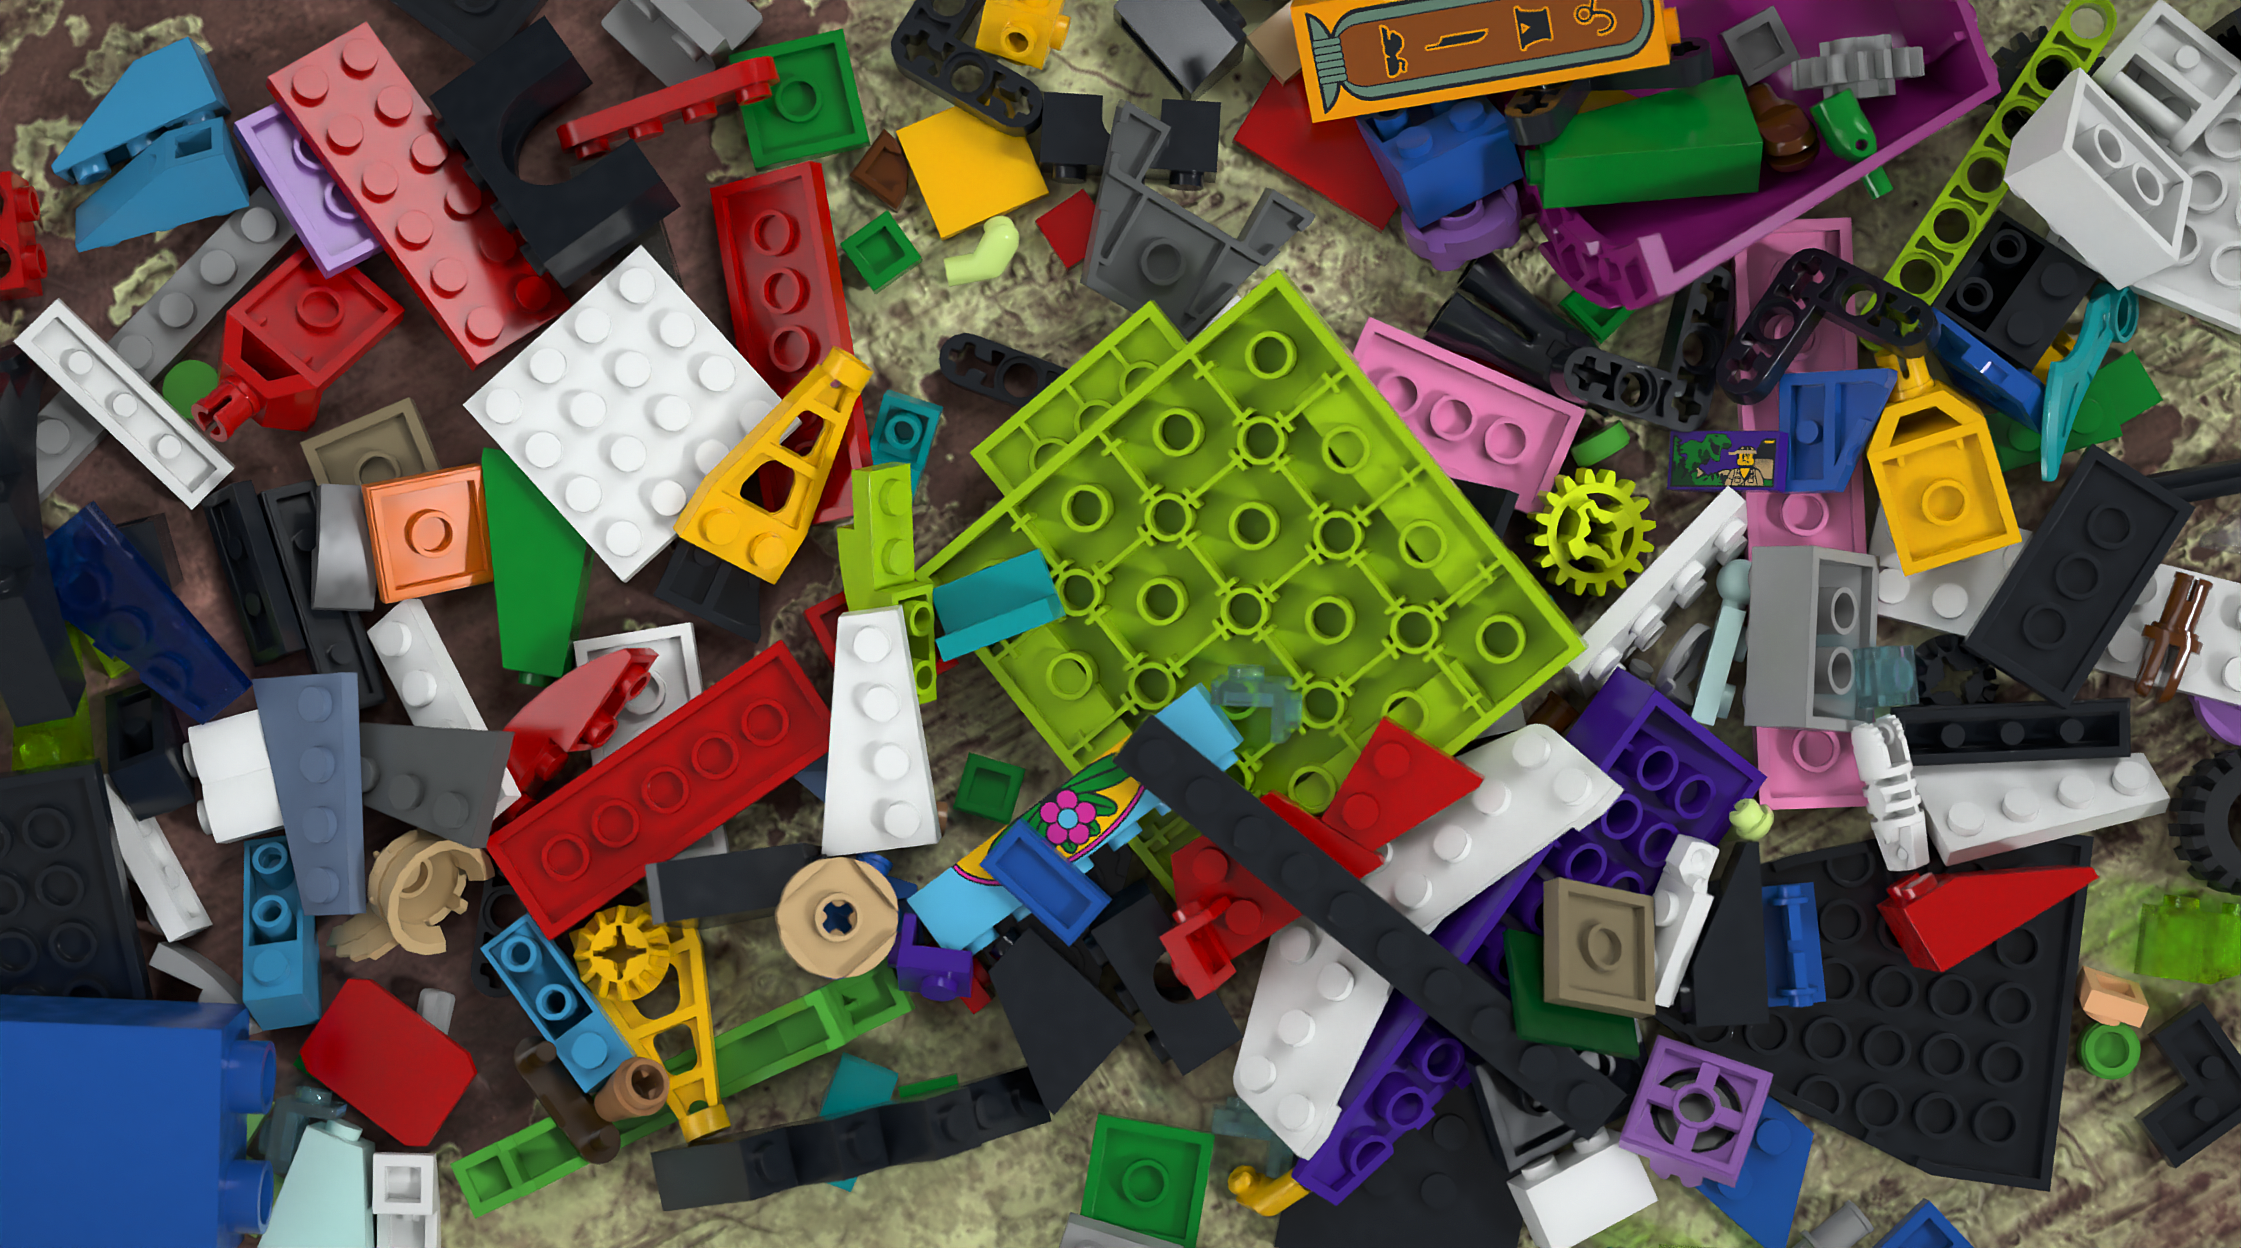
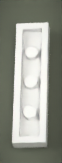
[13,298,235,510]
[367,599,522,820]

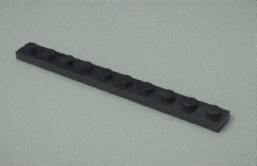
[1111,712,1627,1142]

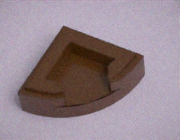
[849,129,909,213]

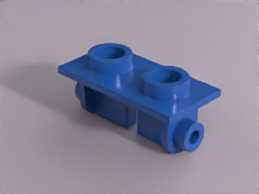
[1762,882,1826,1007]

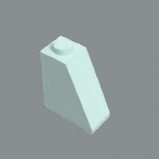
[257,1117,377,1248]

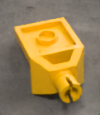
[1864,349,2022,577]

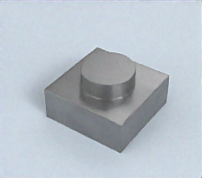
[1717,5,1800,88]

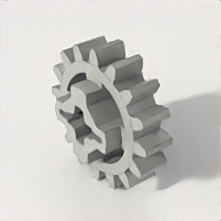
[1791,34,1925,100]

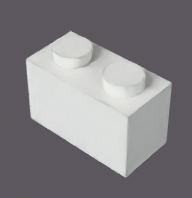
[1506,1126,1658,1248]

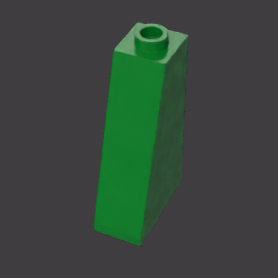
[1525,75,1763,209]
[481,447,595,688]

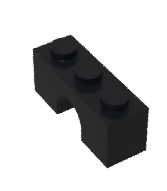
[1040,92,1221,191]
[1082,877,1244,1076]

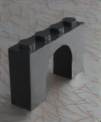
[429,15,681,289]

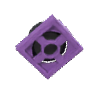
[1619,1035,1773,1188]

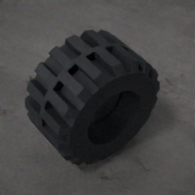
[2168,749,2241,896]

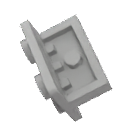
[601,0,763,87]

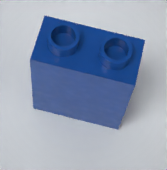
[0,994,276,1248]

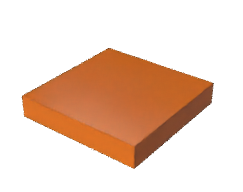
[361,462,494,604]

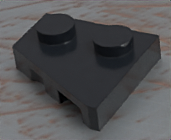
[653,537,761,644]

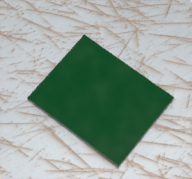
[1502,929,1640,1060]

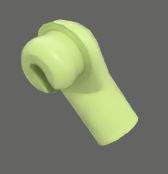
[944,215,1019,287]
[1722,798,1774,842]

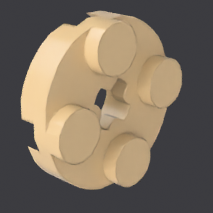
[775,857,898,979]

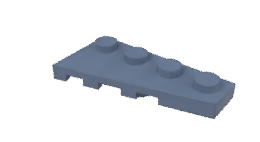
[251,672,366,916]

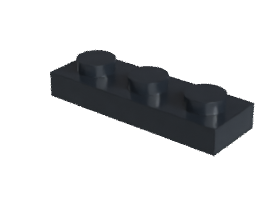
[201,480,306,668]

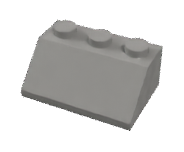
[1742,546,1880,733]

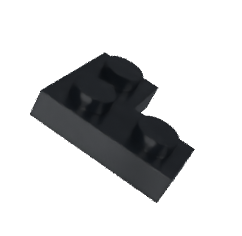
[2134,1001,2241,1169]

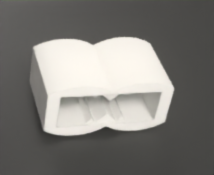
[183,709,285,844]

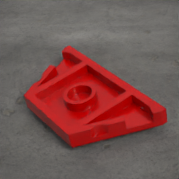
[1170,789,1386,960]

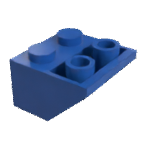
[1355,95,1524,229]

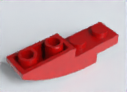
[490,648,659,832]

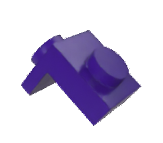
[887,913,974,1001]

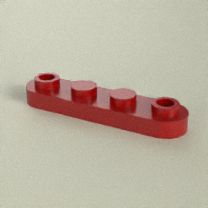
[556,56,780,161]

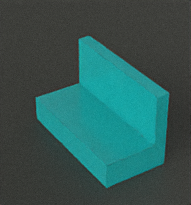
[933,548,1066,662]

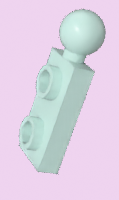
[1689,559,1752,729]

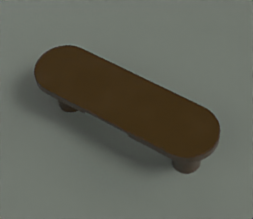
[513,1036,621,1165]

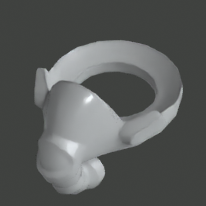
[1629,623,1711,711]

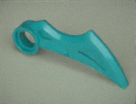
[2041,282,2139,482]

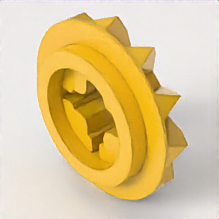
[573,905,671,1002]

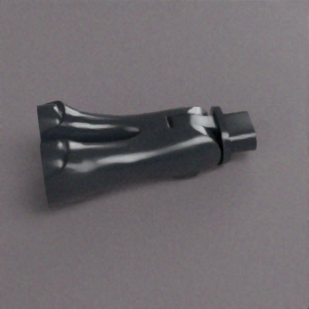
[1422,252,1630,418]

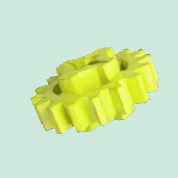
[1525,467,1656,597]

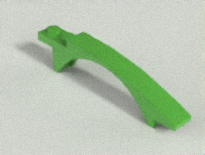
[450,955,916,1219]

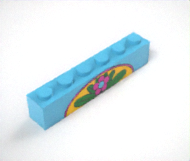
[906,682,1244,956]

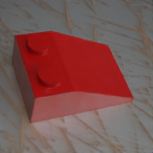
[1876,865,2099,973]

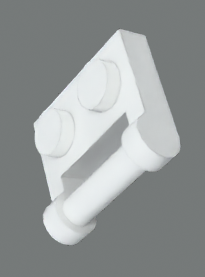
[2091,0,2241,157]

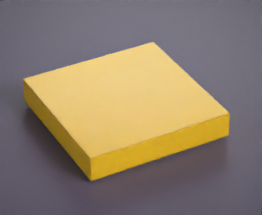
[896,87,1049,241]

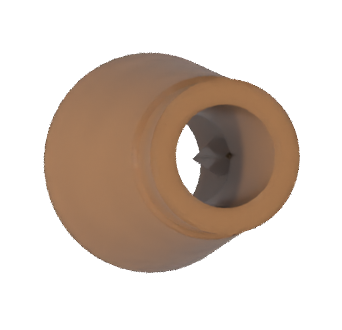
[594,1057,670,1122]

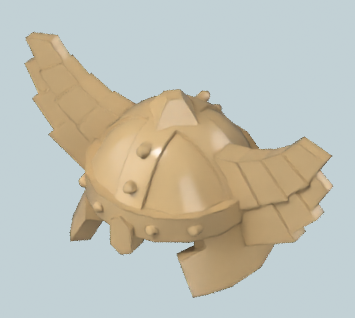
[326,827,495,962]

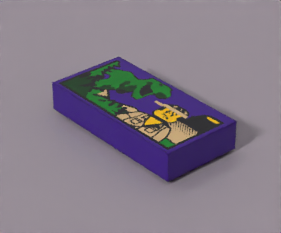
[1667,431,1788,493]

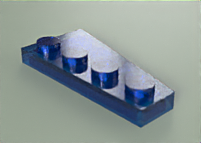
[45,500,253,725]

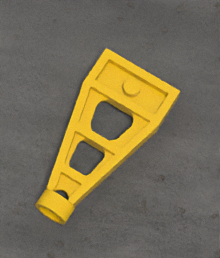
[672,346,874,585]
[569,901,732,1144]

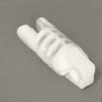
[1851,714,1930,871]

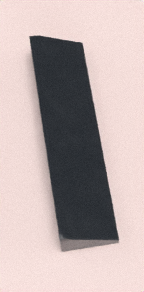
[1890,697,2131,766]

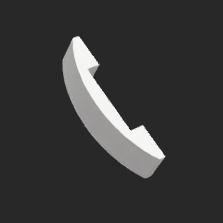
[372,1152,441,1248]

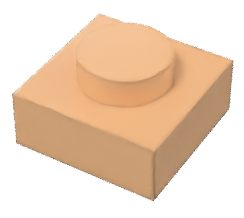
[2075,965,2149,1028]

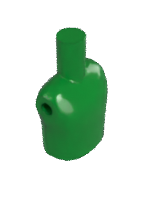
[1809,88,1893,200]

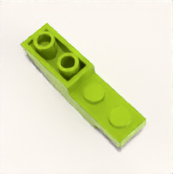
[837,461,937,705]

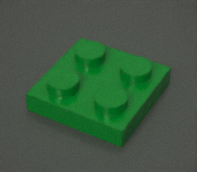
[728,28,871,173]
[1080,1112,1215,1248]

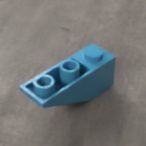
[51,37,232,185]
[75,117,249,252]
[243,835,322,1031]
[480,912,638,1093]

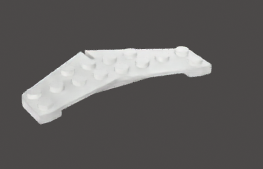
[1233,724,1624,1161]

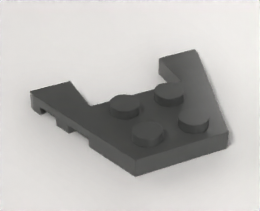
[1080,99,1316,339]

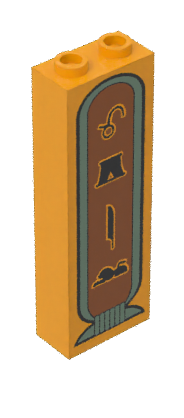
[1290,0,1681,123]

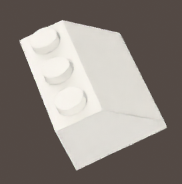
[2003,67,2193,290]

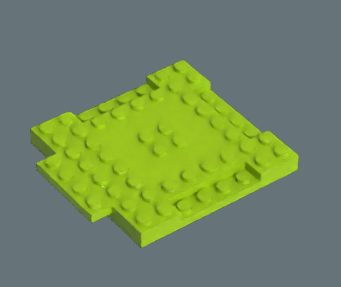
[915,269,1589,902]

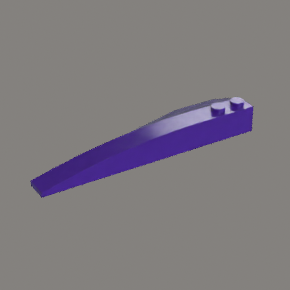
[1290,666,1767,1206]

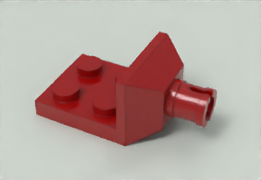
[191,245,406,442]

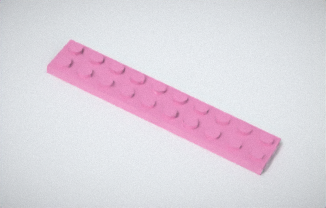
[1731,217,1875,810]

